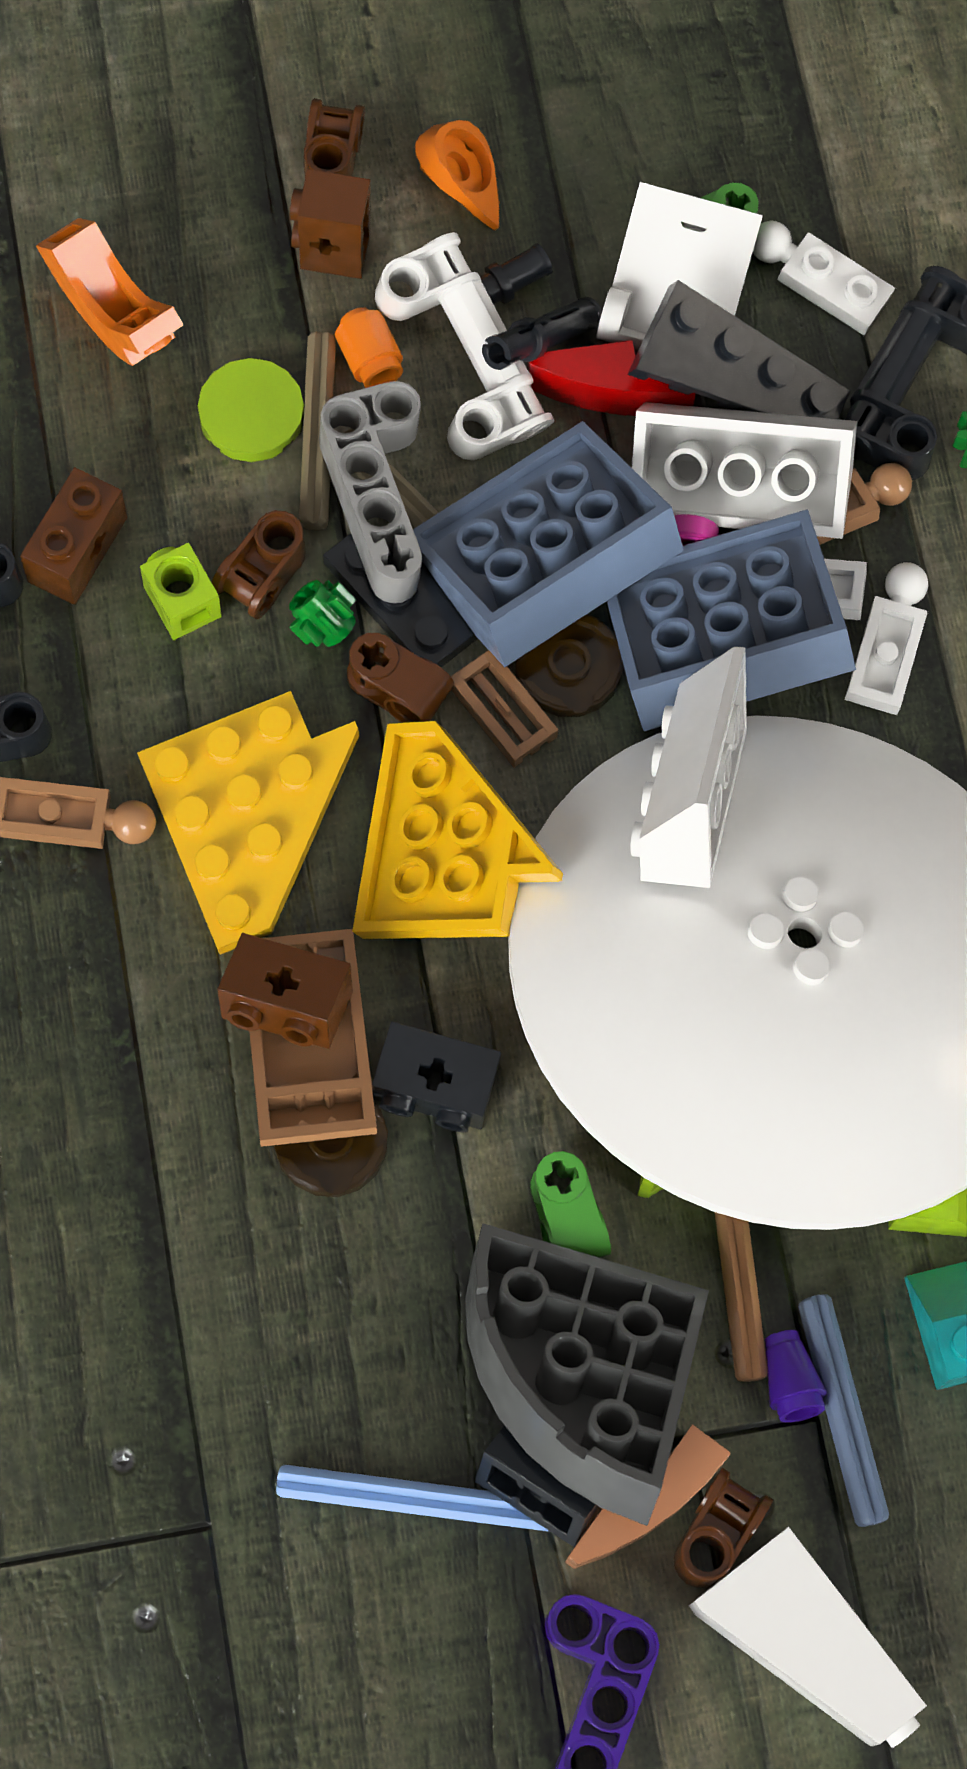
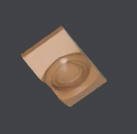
[249,929,377,1147]

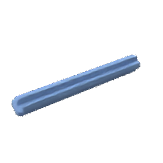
[276,1465,550,1532]

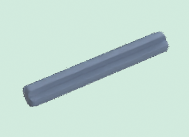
[798,1294,889,1527]

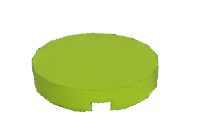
[197,358,304,462]

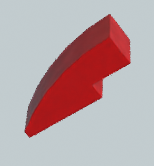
[526,340,696,416]

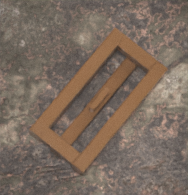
[451,650,558,768]

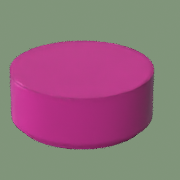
[674,514,719,546]

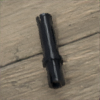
[482,297,602,370]

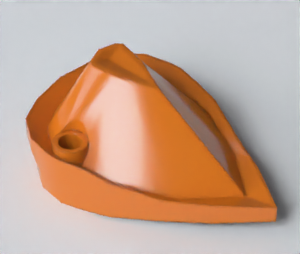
[415,120,499,230]

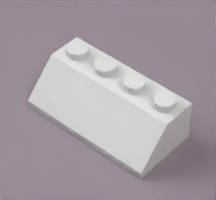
[632,402,857,539]
[631,647,747,888]

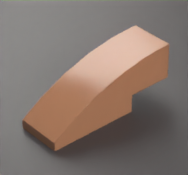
[565,1424,731,1569]

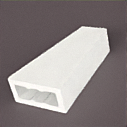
[689,1527,927,1748]

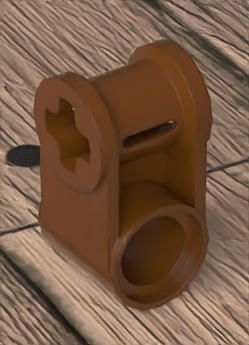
[304,98,365,177]
[211,510,306,620]
[347,633,454,723]
[674,1467,773,1588]

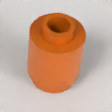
[334,307,403,388]

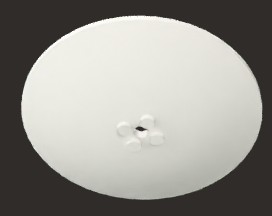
[508,716,967,1230]

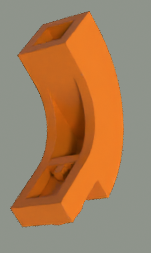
[36,218,183,366]

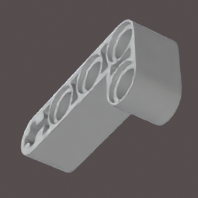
[319,381,422,603]

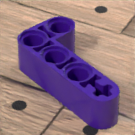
[545,1594,659,1769]

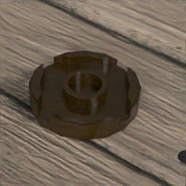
[515,614,623,717]
[274,1102,388,1197]

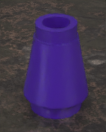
[764,1330,827,1423]

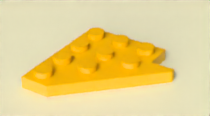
[137,691,359,955]
[352,721,563,939]

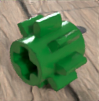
[289,580,356,647]

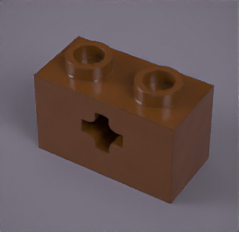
[290,169,371,279]
[20,467,127,605]
[217,933,353,1049]

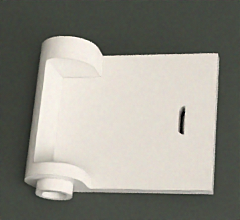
[597,182,763,350]

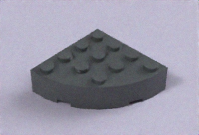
[465,1223,709,1526]

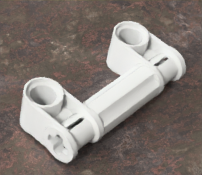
[375,232,554,460]

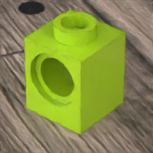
[140,542,222,641]

